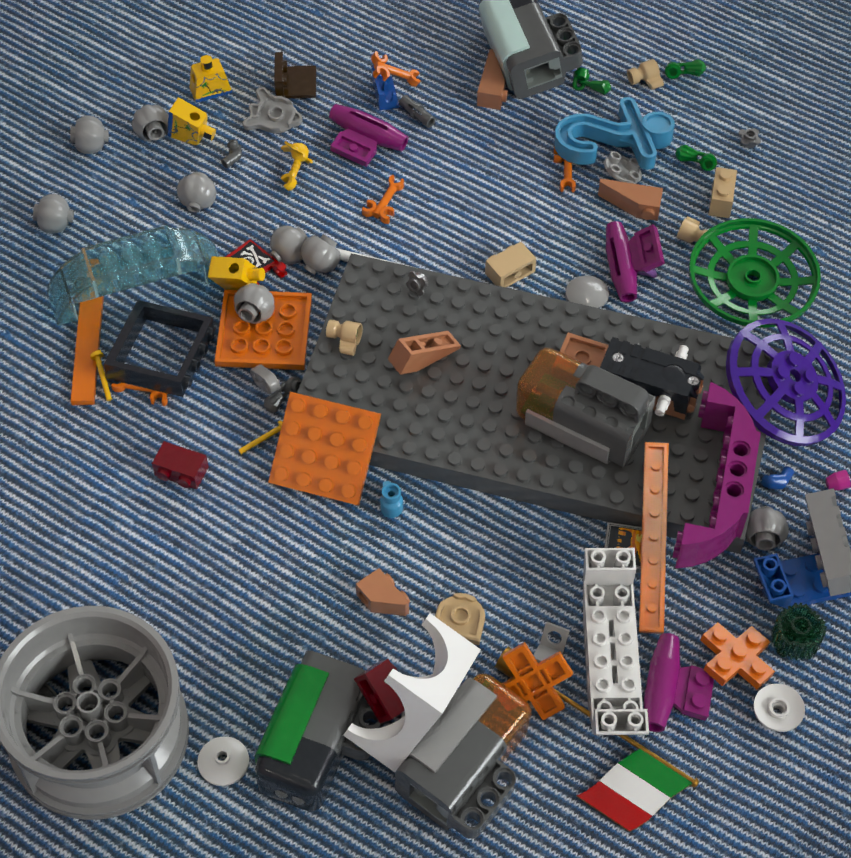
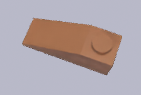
[477,49,508,110]
[598,178,663,221]
[388,331,461,375]

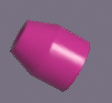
[825,470,851,491]

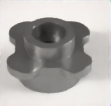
[739,128,761,148]
[406,271,428,296]

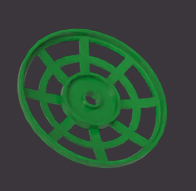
[689,218,821,328]

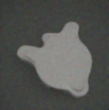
[243,86,303,134]

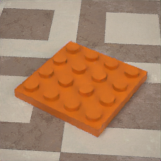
[214,290,312,370]
[268,392,381,505]

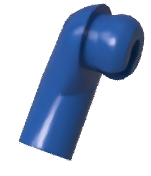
[761,466,794,490]

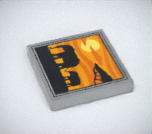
[604,522,642,573]

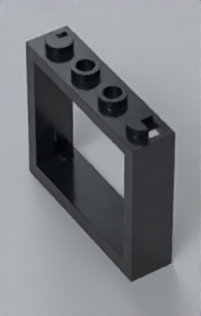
[104,300,216,397]

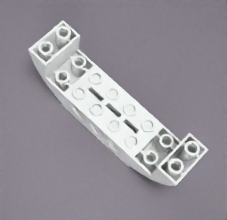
[583,548,649,735]

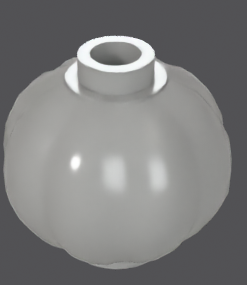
[132,104,168,141]
[70,115,109,154]
[177,172,217,212]
[33,194,74,234]
[270,225,308,265]
[300,234,340,275]
[234,283,275,324]
[745,506,789,551]

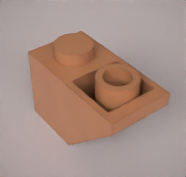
[356,568,410,616]

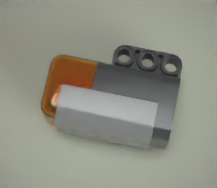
[516,347,656,468]
[395,673,532,839]

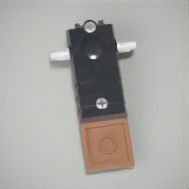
[552,332,704,420]

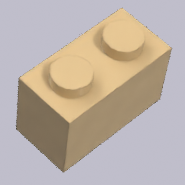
[708,167,737,218]
[485,242,536,287]

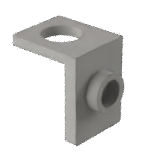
[533,622,570,663]

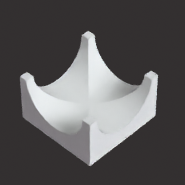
[344,613,481,772]

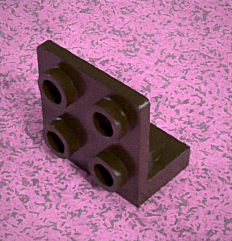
[274,52,316,98]

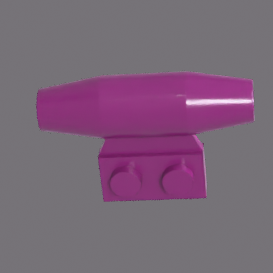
[329,104,409,167]
[606,221,665,303]
[644,633,714,732]

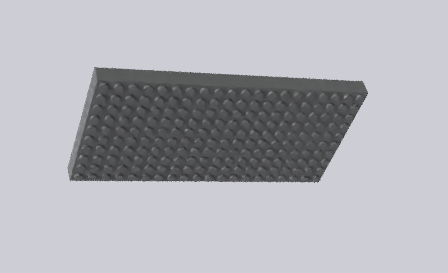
[297,253,784,554]

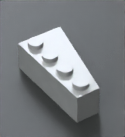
[805,488,851,596]

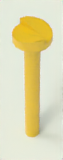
[90,350,112,401]
[238,420,283,454]

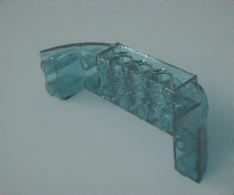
[47,225,219,326]

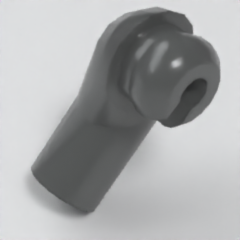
[221,139,242,168]

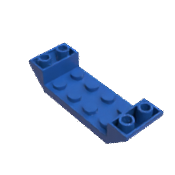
[753,546,851,609]

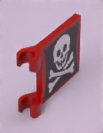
[225,239,288,285]

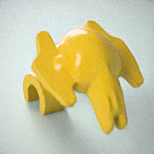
[281,141,313,191]

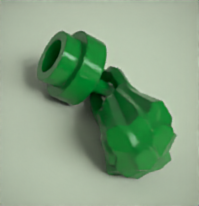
[665,59,706,79]
[572,67,611,95]
[675,144,717,171]

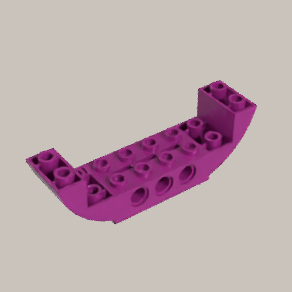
[672,382,761,568]

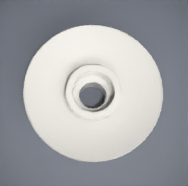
[753,684,805,732]
[197,737,249,786]

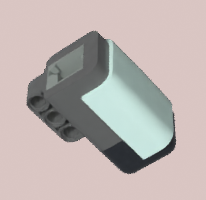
[479,0,583,99]

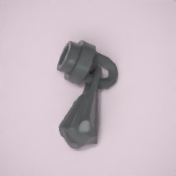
[263,377,302,413]

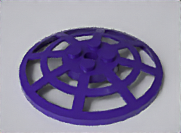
[726,319,846,446]

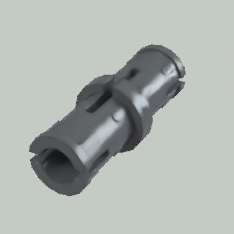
[399,95,436,128]

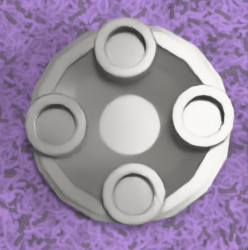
[604,151,642,184]
[565,275,609,308]

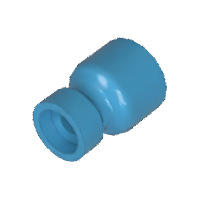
[380,481,403,518]

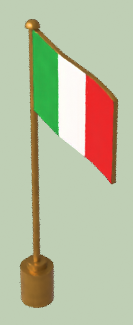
[495,647,699,832]

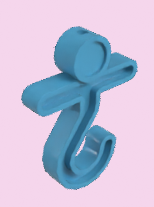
[554,97,675,170]

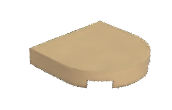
[435,593,485,645]

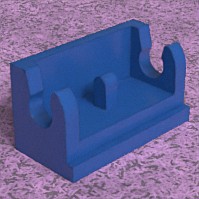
[372,66,399,111]

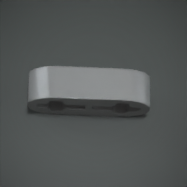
[250,364,281,394]

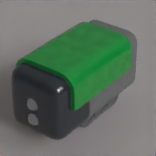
[254,651,385,812]

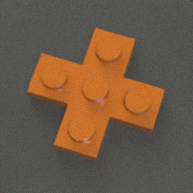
[700,622,775,690]
[494,642,573,720]

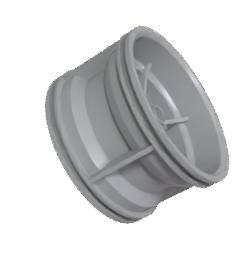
[0,606,189,820]

